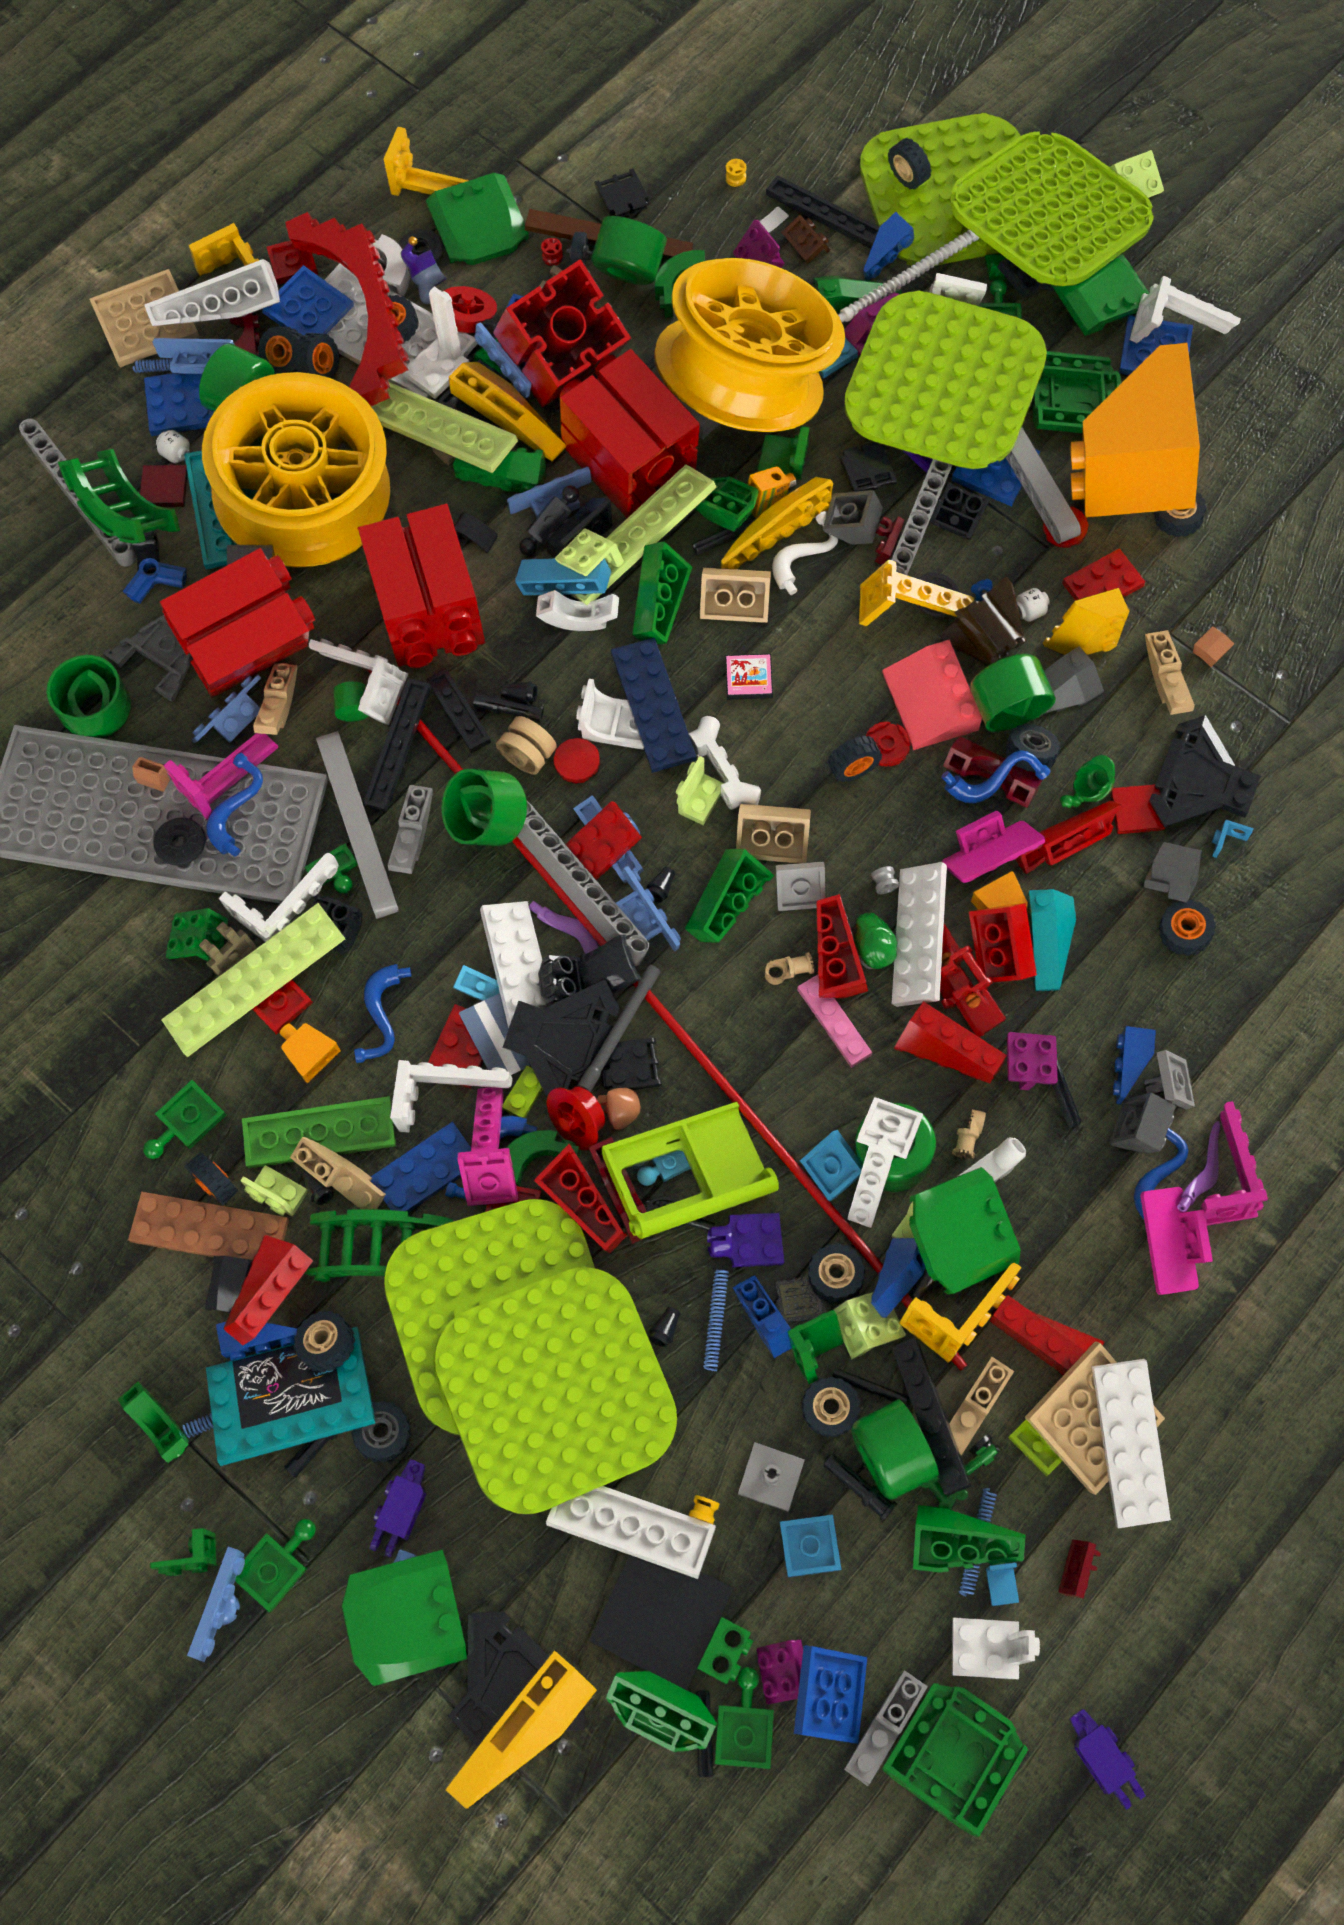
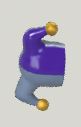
[400,236,446,304]

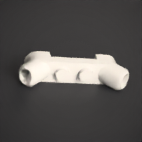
[688,716,761,810]
[959,1137,1026,1182]

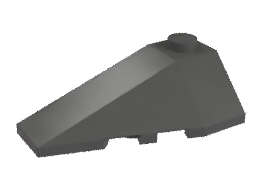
[1040,646,1104,717]

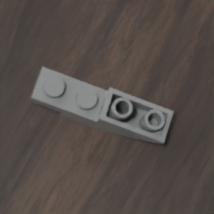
[388,785,433,874]
[844,1670,928,1786]

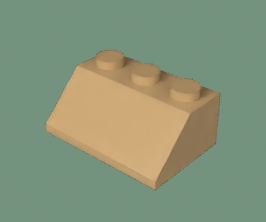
[700,568,771,623]
[736,804,811,863]

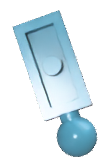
[453,965,500,1001]
[637,1150,691,1186]

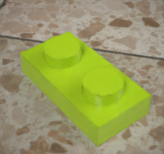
[502,1066,543,1118]
[1008,1420,1062,1476]

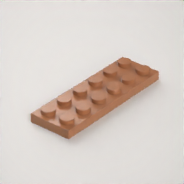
[128,1192,289,1260]

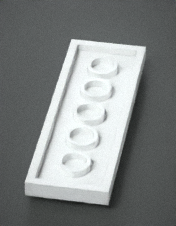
[892,862,947,1007]
[480,901,553,1028]
[1092,1359,1171,1528]
[546,1486,716,1579]

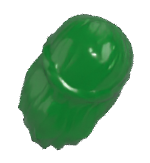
[854,913,898,969]

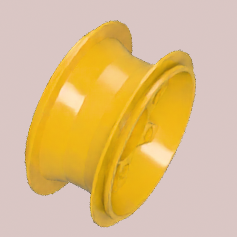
[654,258,845,432]
[202,372,390,567]

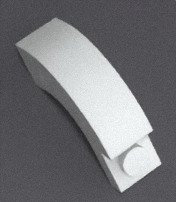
[373,234,410,297]
[536,590,619,631]

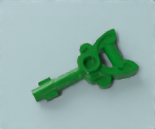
[921,1444,998,1510]

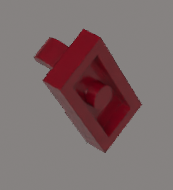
[874,516,905,565]
[1058,1539,1101,1599]

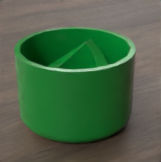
[591,216,667,285]
[199,344,275,412]
[970,654,1056,732]
[46,655,131,739]
[442,769,527,846]
[853,1103,936,1192]
[851,1399,939,1499]

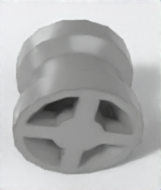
[871,866,899,894]

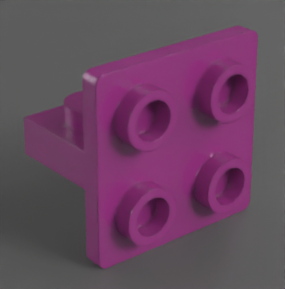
[733,220,785,268]
[1007,1032,1058,1090]
[756,1639,803,1705]

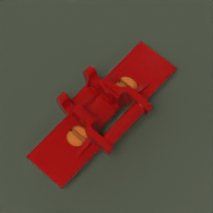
[940,924,1006,1038]

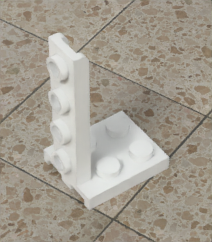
[929,273,987,306]
[1130,276,1240,343]
[403,286,470,399]
[309,639,408,725]
[219,853,339,942]
[390,1060,512,1133]
[847,1097,923,1228]
[952,1618,1040,1679]

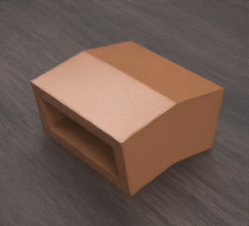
[1193,626,1235,667]
[132,757,170,792]

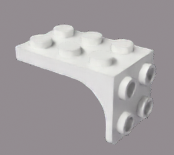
[577,679,644,750]

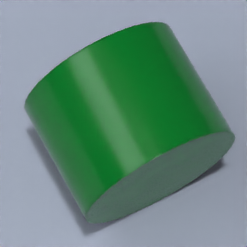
[333,682,368,722]

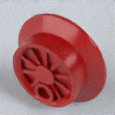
[442,286,497,333]
[547,1087,605,1150]

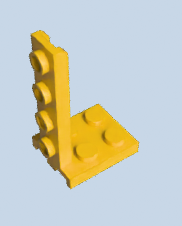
[384,127,469,196]
[189,223,259,276]
[859,560,974,626]
[899,1263,1021,1362]

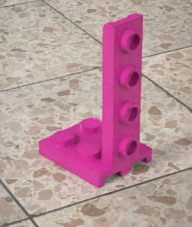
[163,733,279,820]
[458,1087,518,1206]
[1199,1101,1268,1226]

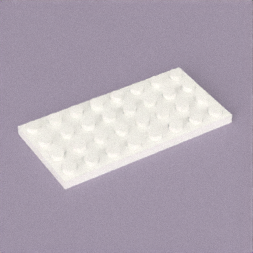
[325,263,477,399]

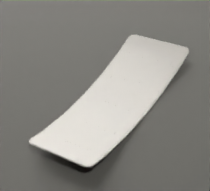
[760,207,789,232]

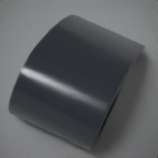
[454,513,498,553]
[132,530,160,574]

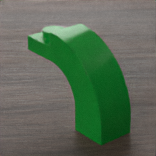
[655,250,705,318]
[506,1130,580,1187]
[118,1382,189,1463]

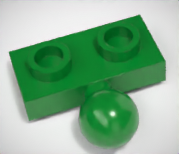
[304,843,358,894]

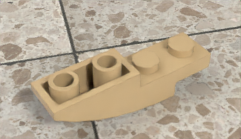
[1145,630,1195,715]
[253,663,297,735]
[290,1137,386,1210]
[949,1357,1014,1456]

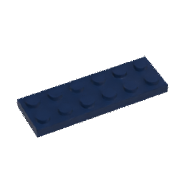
[611,638,697,773]

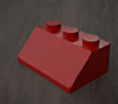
[969,903,1037,982]

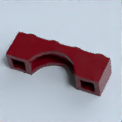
[229,310,261,357]
[943,736,1043,808]
[589,1137,647,1244]

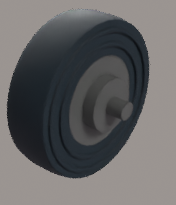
[566,232,592,266]

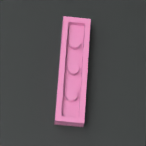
[797,975,872,1068]

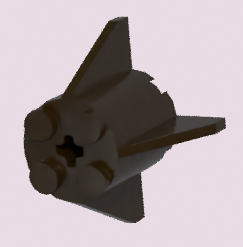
[939,577,1027,664]

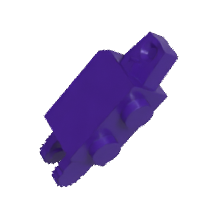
[370,1459,427,1558]
[1069,1709,1146,1810]

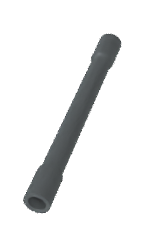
[577,965,661,1092]

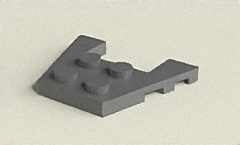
[103,615,193,702]

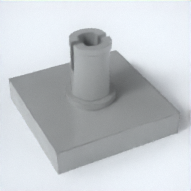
[776,862,826,911]
[1145,1050,1195,1109]
[738,1442,805,1512]

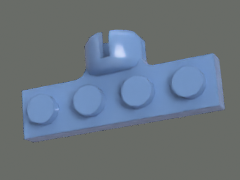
[573,795,644,884]
[187,1547,245,1662]

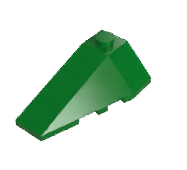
[813,275,902,313]
[913,1505,1026,1573]

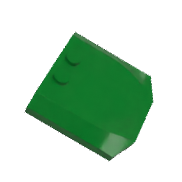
[426,173,529,265]
[1051,253,1149,336]
[1032,351,1121,433]
[909,1167,1021,1295]
[341,1550,467,1686]
[882,1683,1028,1837]

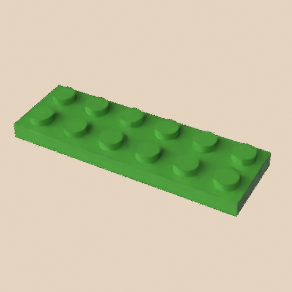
[242,1096,396,1169]

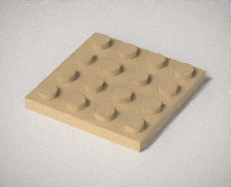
[90,269,200,367]
[1025,1342,1165,1495]

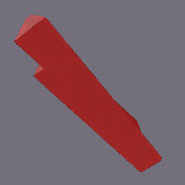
[1015,801,1122,874]

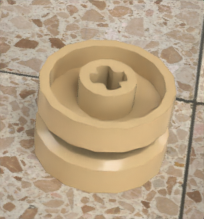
[496,716,557,775]

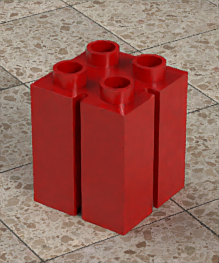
[493,259,631,408]
[560,349,700,518]
[358,504,485,668]
[160,548,315,698]

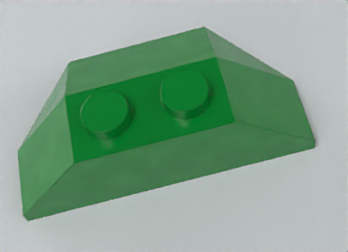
[695,477,759,532]
[606,1671,717,1752]

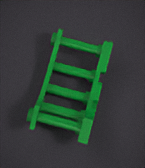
[58,449,180,543]
[305,1209,453,1282]

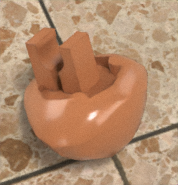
[597,1088,641,1130]

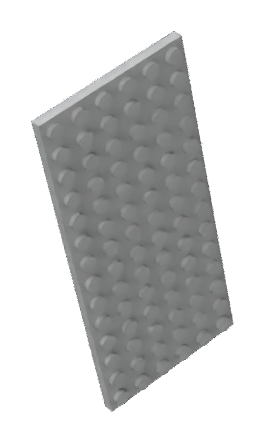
[0,725,329,903]

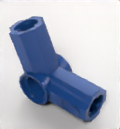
[123,558,187,604]

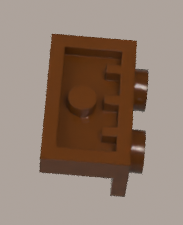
[781,215,830,264]

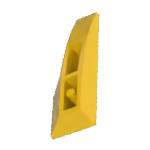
[448,362,566,461]
[721,477,833,569]
[446,1651,597,1809]

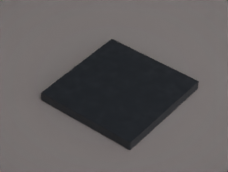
[589,1555,734,1691]

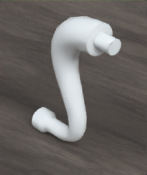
[772,511,838,595]

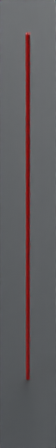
[366,669,968,1372]

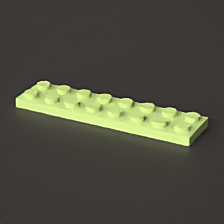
[371,382,518,473]
[570,464,717,607]
[161,903,345,1057]

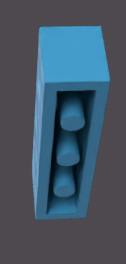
[515,558,612,595]

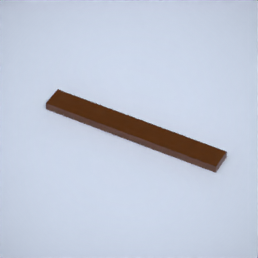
[525,209,693,260]

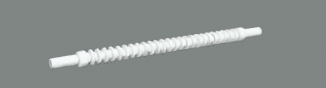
[838,230,980,322]

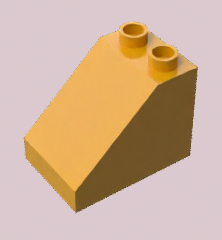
[1070,343,1200,517]

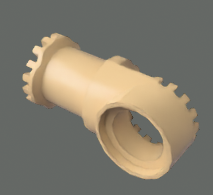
[765,952,814,985]
[952,1109,986,1159]

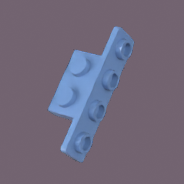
[475,322,531,398]
[152,338,234,374]
[507,467,591,517]
[191,675,261,743]
[616,865,681,951]

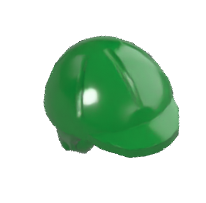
[1060,755,1115,808]

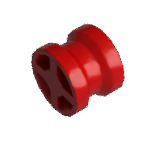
[541,238,563,266]

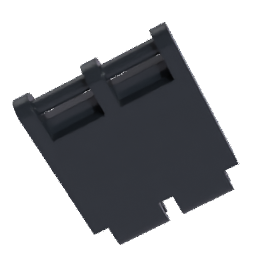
[594,168,649,217]
[841,441,897,492]
[602,1037,662,1090]

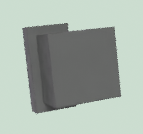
[1144,842,1202,902]

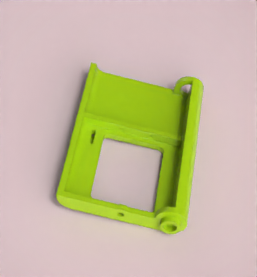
[602,1102,779,1239]

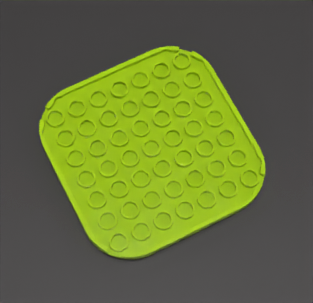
[860,113,1020,266]
[950,132,1154,286]
[845,291,1046,469]
[384,1199,595,1435]
[434,1267,677,1514]

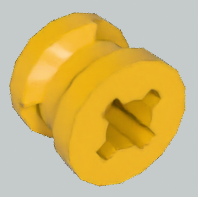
[726,159,746,187]
[688,1495,720,1524]

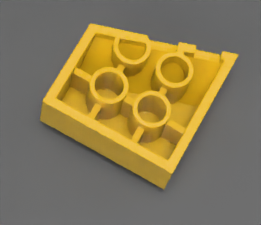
[1043,588,1129,655]

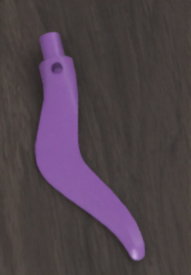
[529,901,598,953]
[1177,1121,1221,1212]

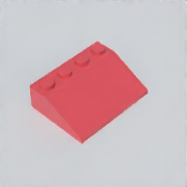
[882,640,982,750]

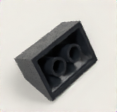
[546,498,613,558]

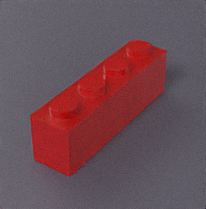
[816,894,868,998]
[894,1001,1007,1084]
[534,1144,628,1253]
[223,1235,313,1345]
[989,1295,1105,1375]

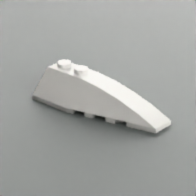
[144,259,280,326]

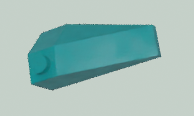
[1026,889,1076,991]

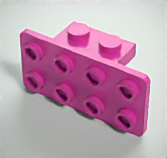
[942,811,1045,883]
[1140,1187,1213,1295]

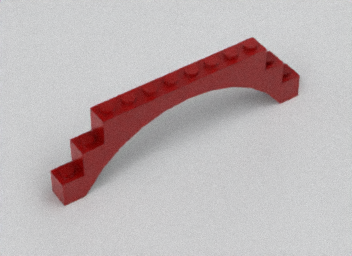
[285,212,409,406]

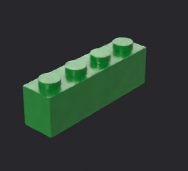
[453,448,547,493]
[685,849,775,943]

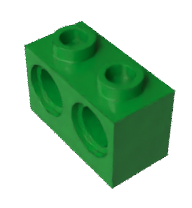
[697,1617,753,1685]

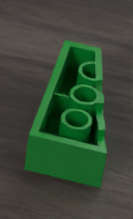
[632,541,692,645]

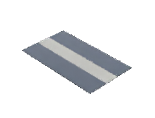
[459,993,531,1075]

